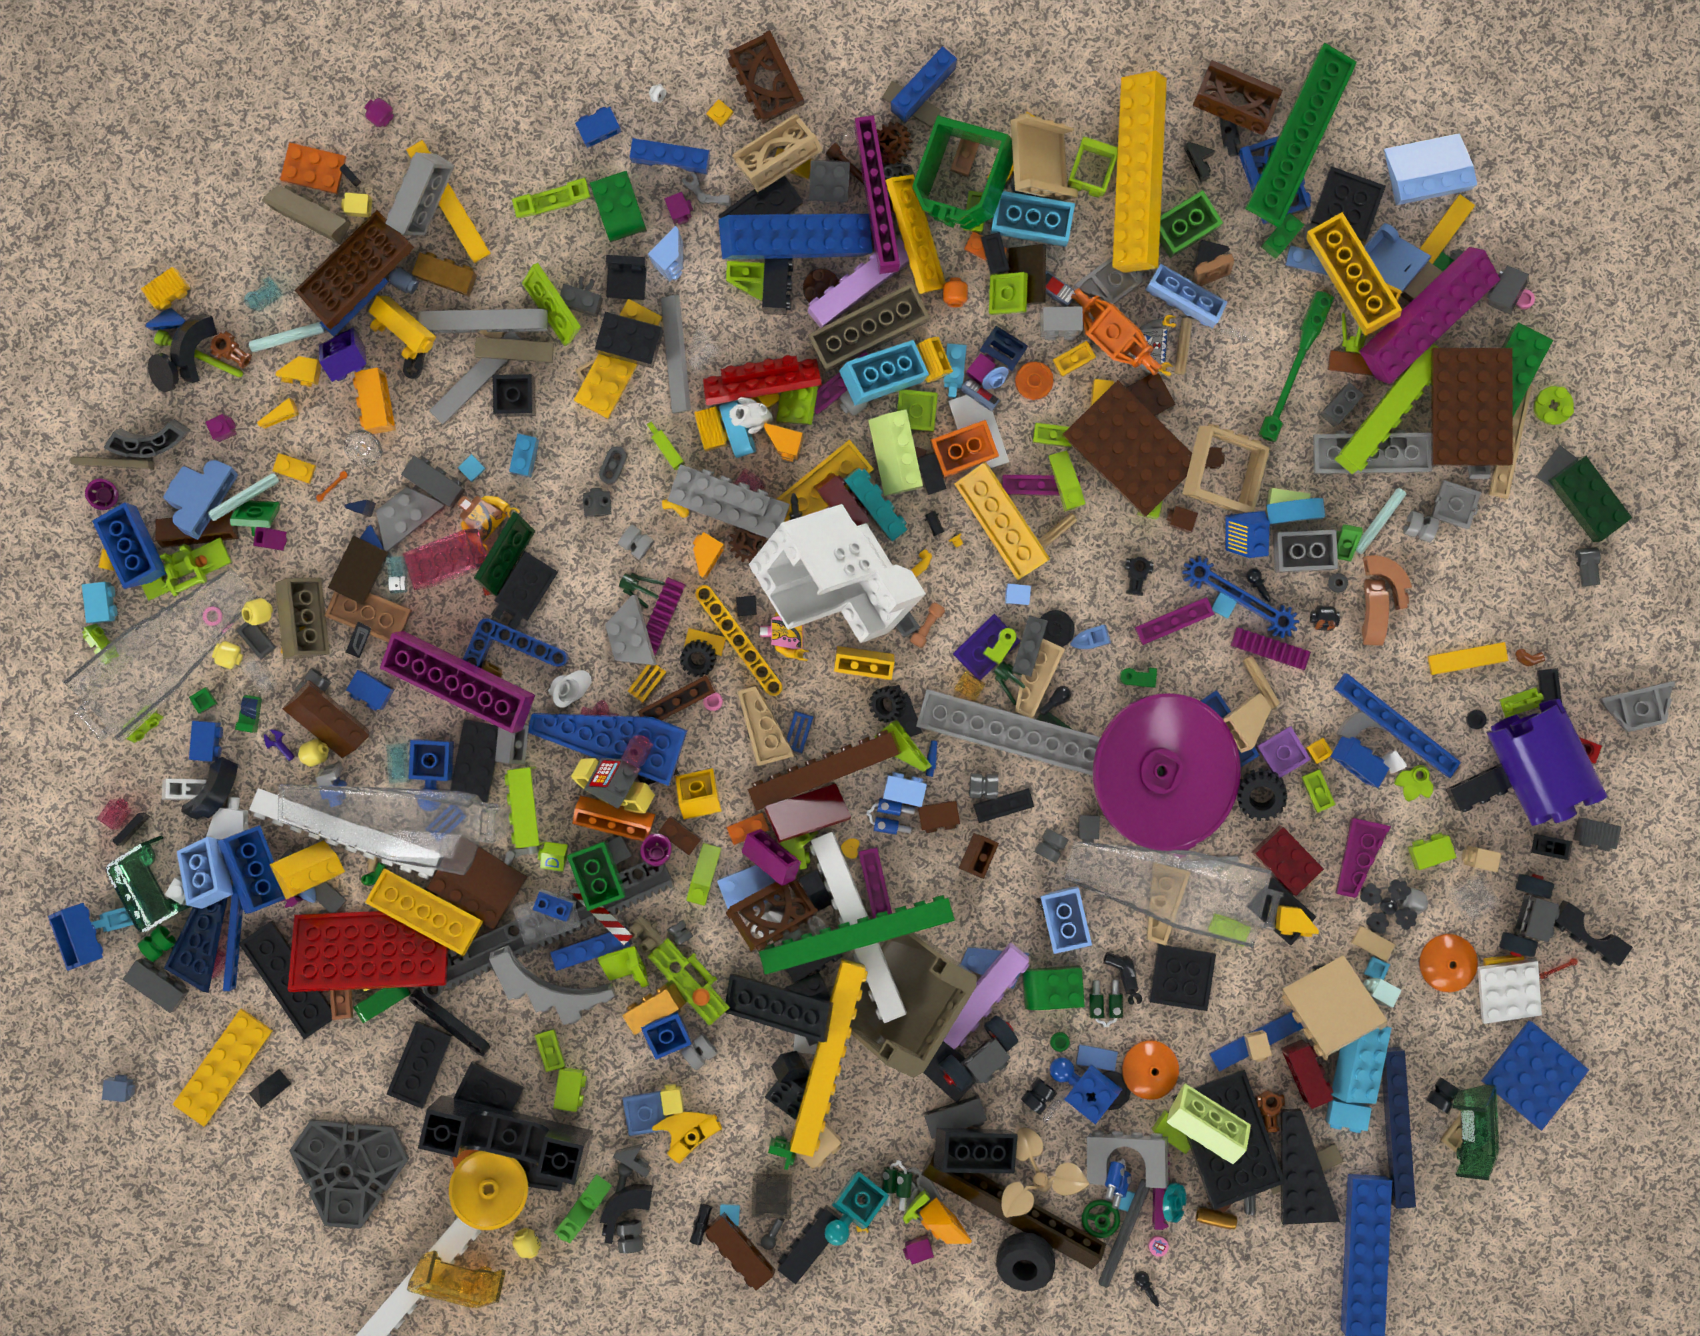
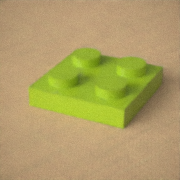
[989,272,1028,315]
[776,386,818,425]
[897,389,938,432]

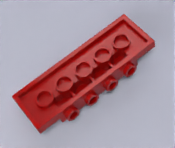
[703,355,822,406]

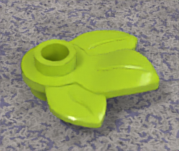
[1394,765,1433,802]

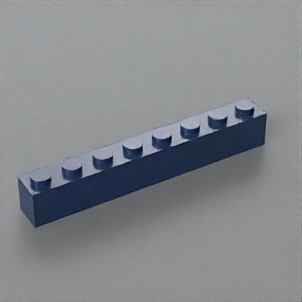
[1382,1047,1416,1209]

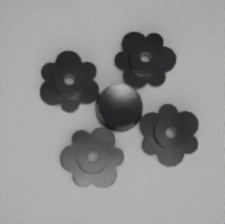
[1360,879,1417,934]

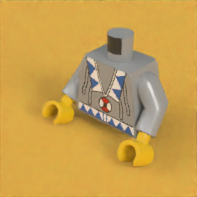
[1133,315,1177,376]

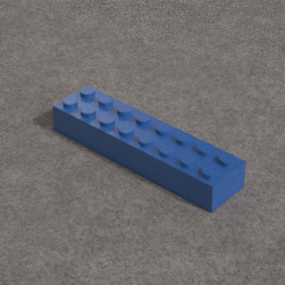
[718,214,873,259]
[1341,1174,1392,1336]

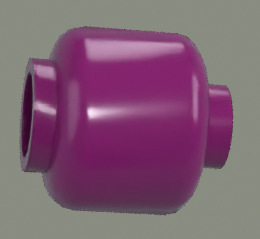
[364,98,394,127]

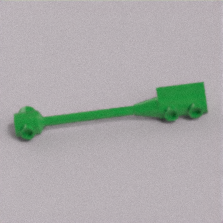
[1258,291,1334,442]

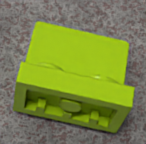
[598,946,649,988]

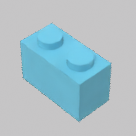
[82,582,118,624]
[1325,1099,1372,1133]

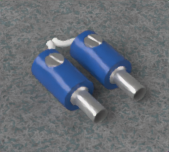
[867,798,915,835]
[1105,1159,1131,1209]

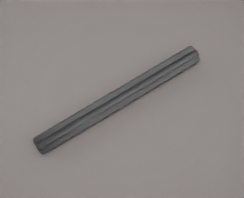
[1099,1179,1150,1288]

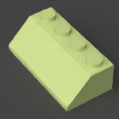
[868,409,923,496]
[1167,1084,1251,1164]

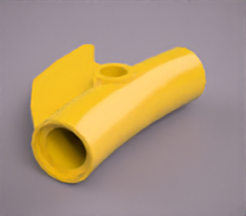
[652,1111,722,1164]

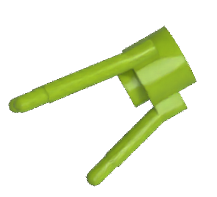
[1342,313,1367,354]

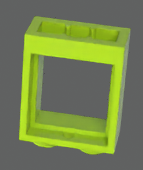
[1067,136,1118,198]

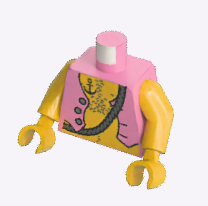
[760,612,809,661]

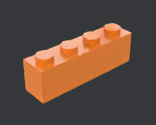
[572,795,656,842]

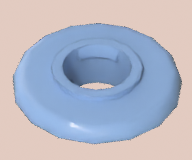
[982,367,1009,389]

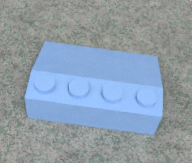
[1384,133,1477,205]

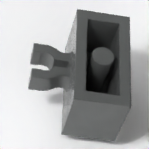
[560,276,603,317]

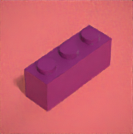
[742,829,801,886]

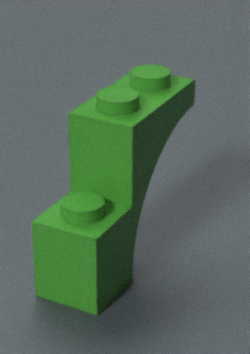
[554,1174,612,1244]

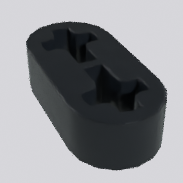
[403,353,425,380]

